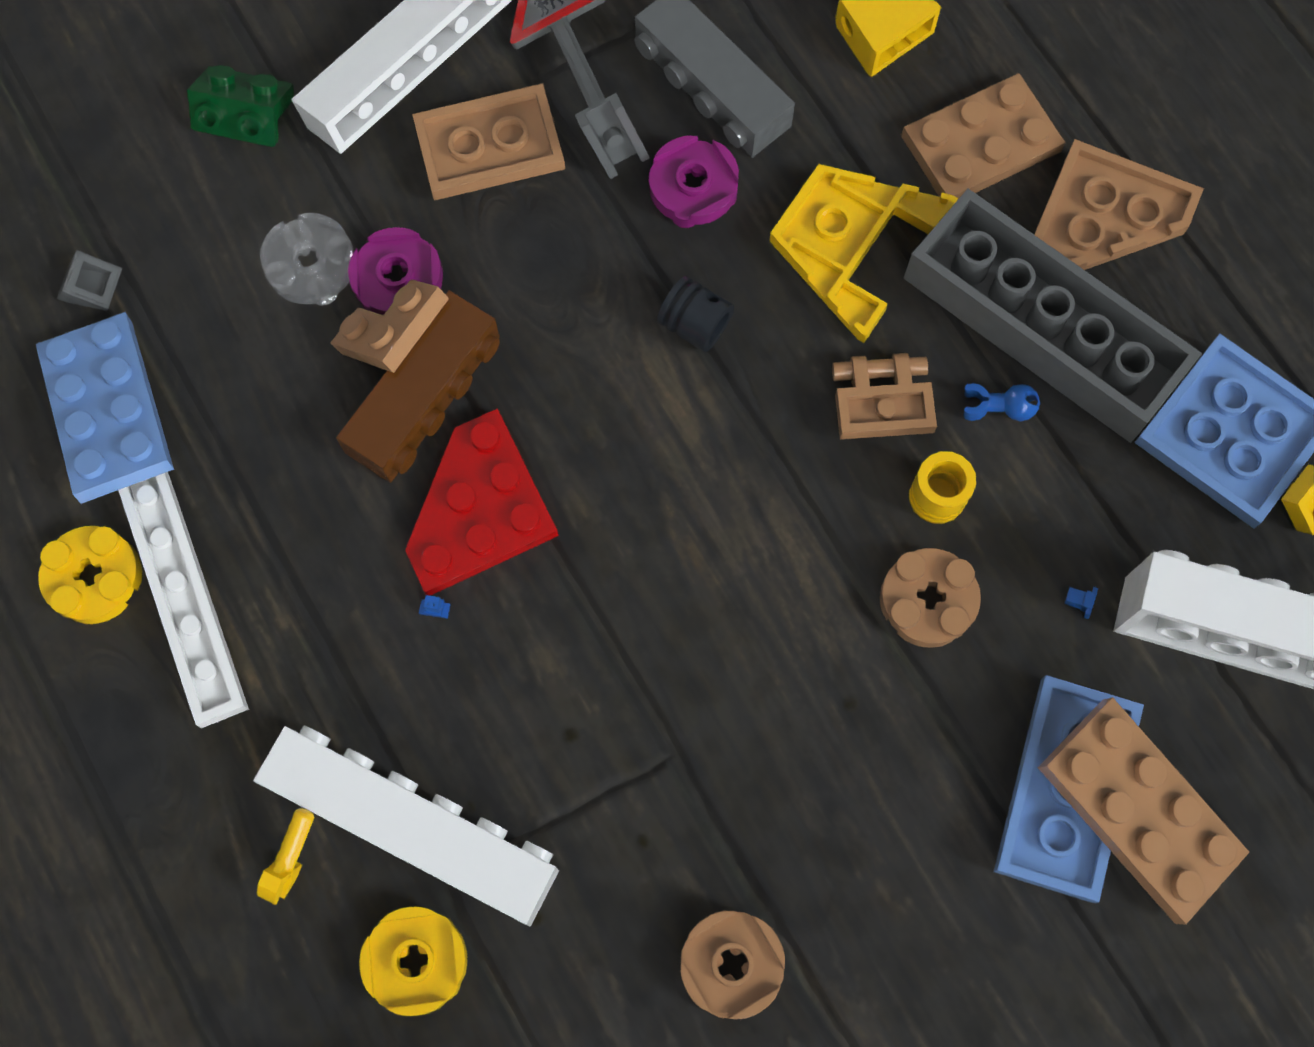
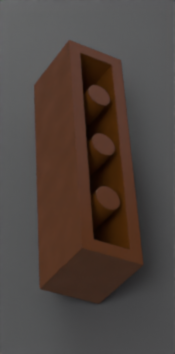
[336,290,500,483]

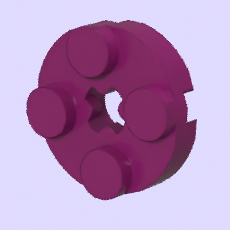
[649,136,739,228]
[348,227,443,315]

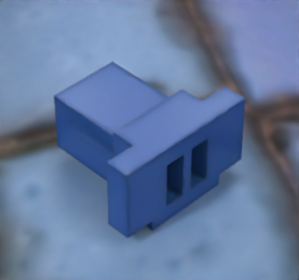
[1064,587,1098,619]
[419,595,451,619]

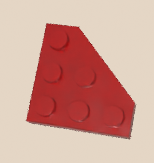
[405,408,559,596]

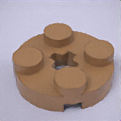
[880,548,981,648]
[681,911,785,1019]

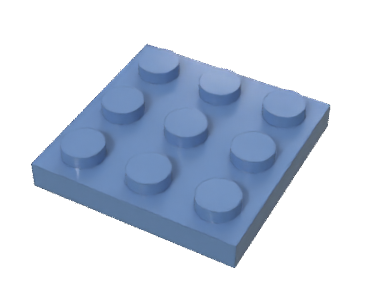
[1134,334,1314,529]

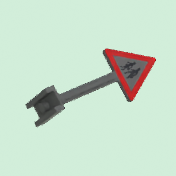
[510,0,650,179]

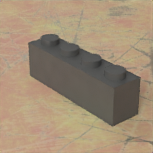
[635,0,795,158]

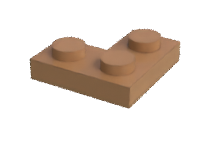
[331,279,449,373]

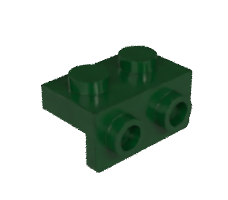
[187,65,294,147]

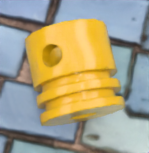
[909,451,976,524]

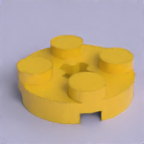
[39,526,142,624]
[360,907,467,1016]

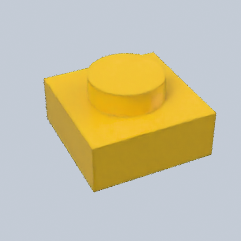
[1281,464,1314,535]

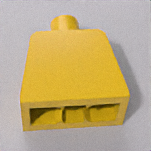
[835,0,941,77]

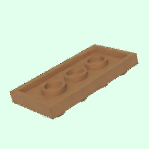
[1038,697,1249,924]

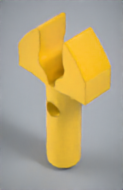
[257,808,314,905]

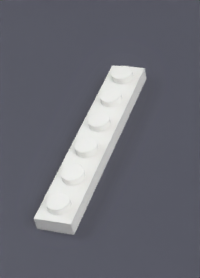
[118,472,249,728]

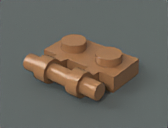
[832,353,937,439]

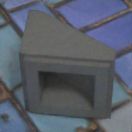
[57,250,122,311]

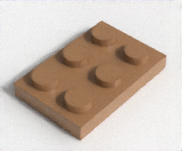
[901,73,1065,199]
[412,84,565,201]

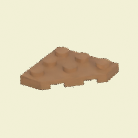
[1034,139,1204,270]

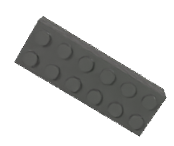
[903,188,1202,443]

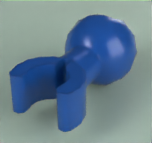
[964,383,1040,422]

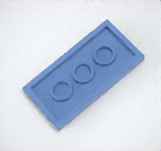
[36,312,174,504]
[993,675,1144,903]

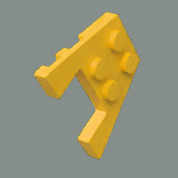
[769,164,958,343]

